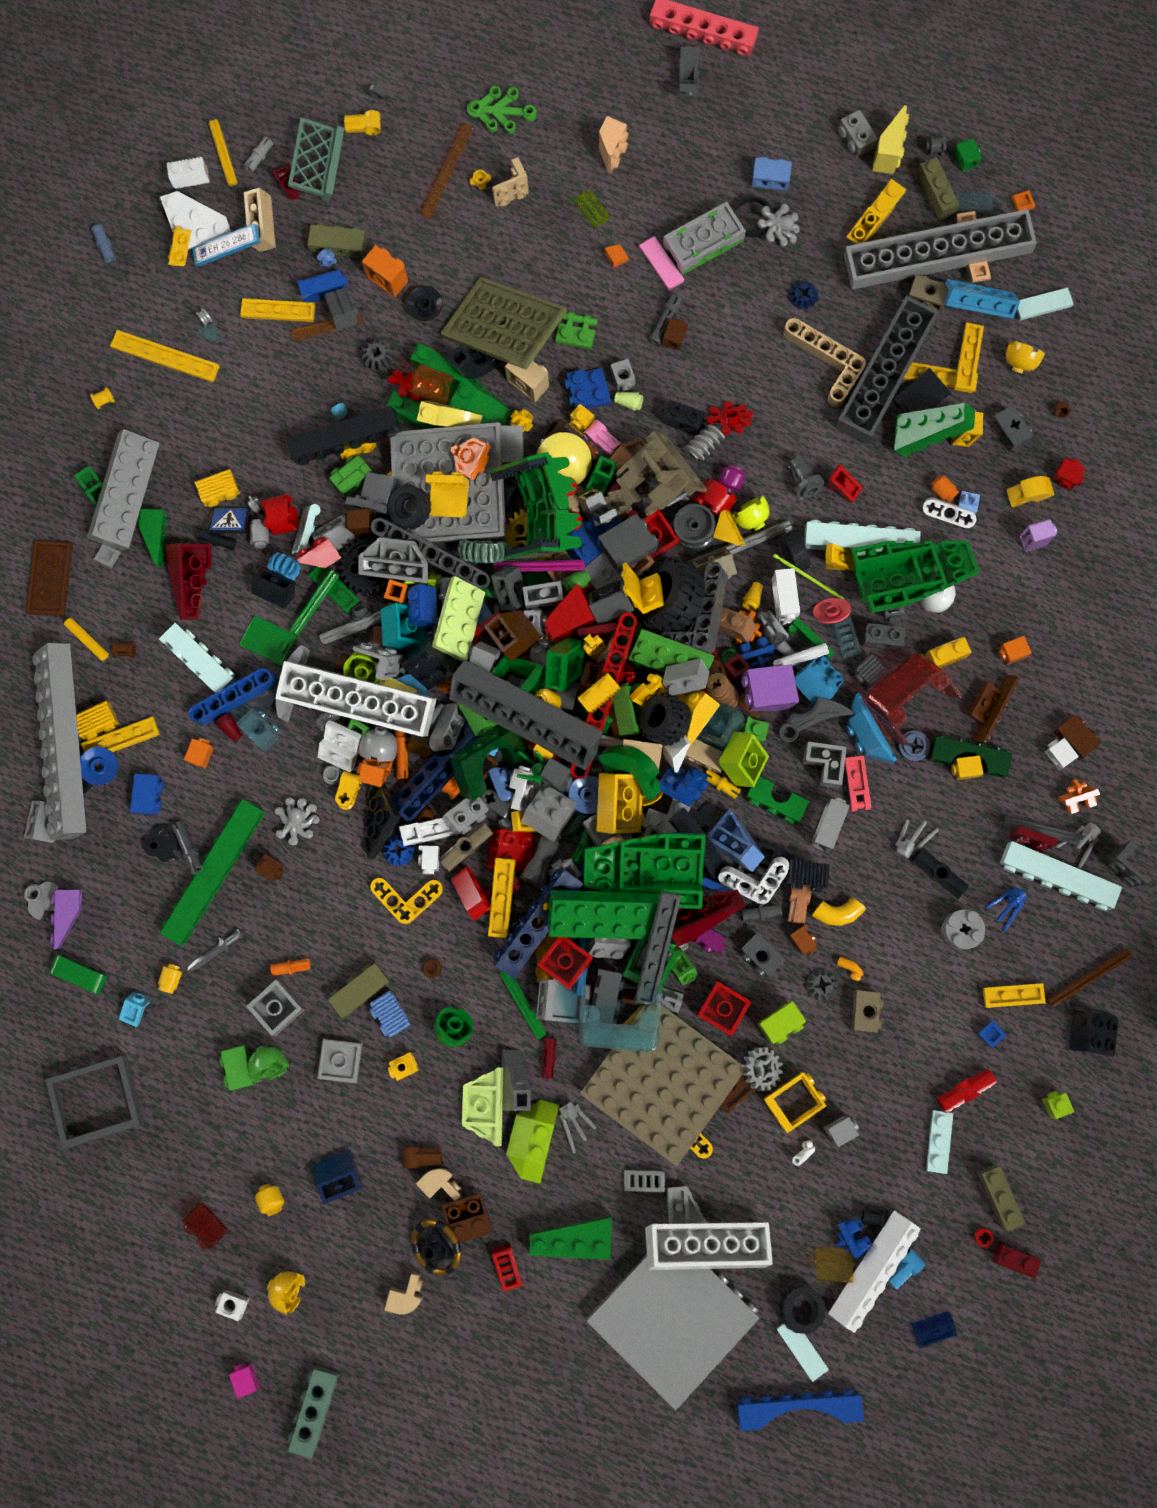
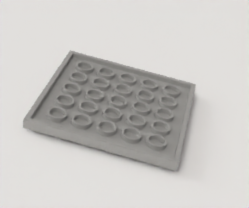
[390,422,506,544]

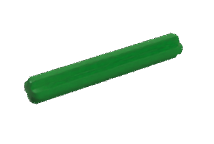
[289,570,339,636]
[499,971,546,1039]

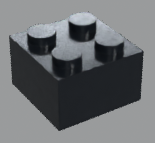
[401,635,459,690]

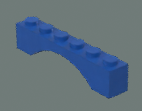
[737,1388,864,1431]

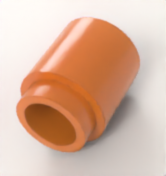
[931,475,959,503]

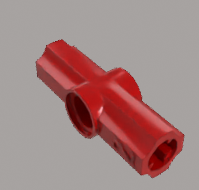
[937,1068,997,1113]

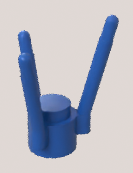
[985,887,1027,932]

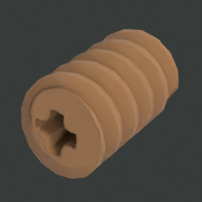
[706,673,740,711]

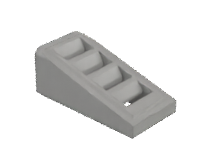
[624,1170,665,1192]

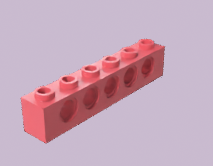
[650,0,759,56]

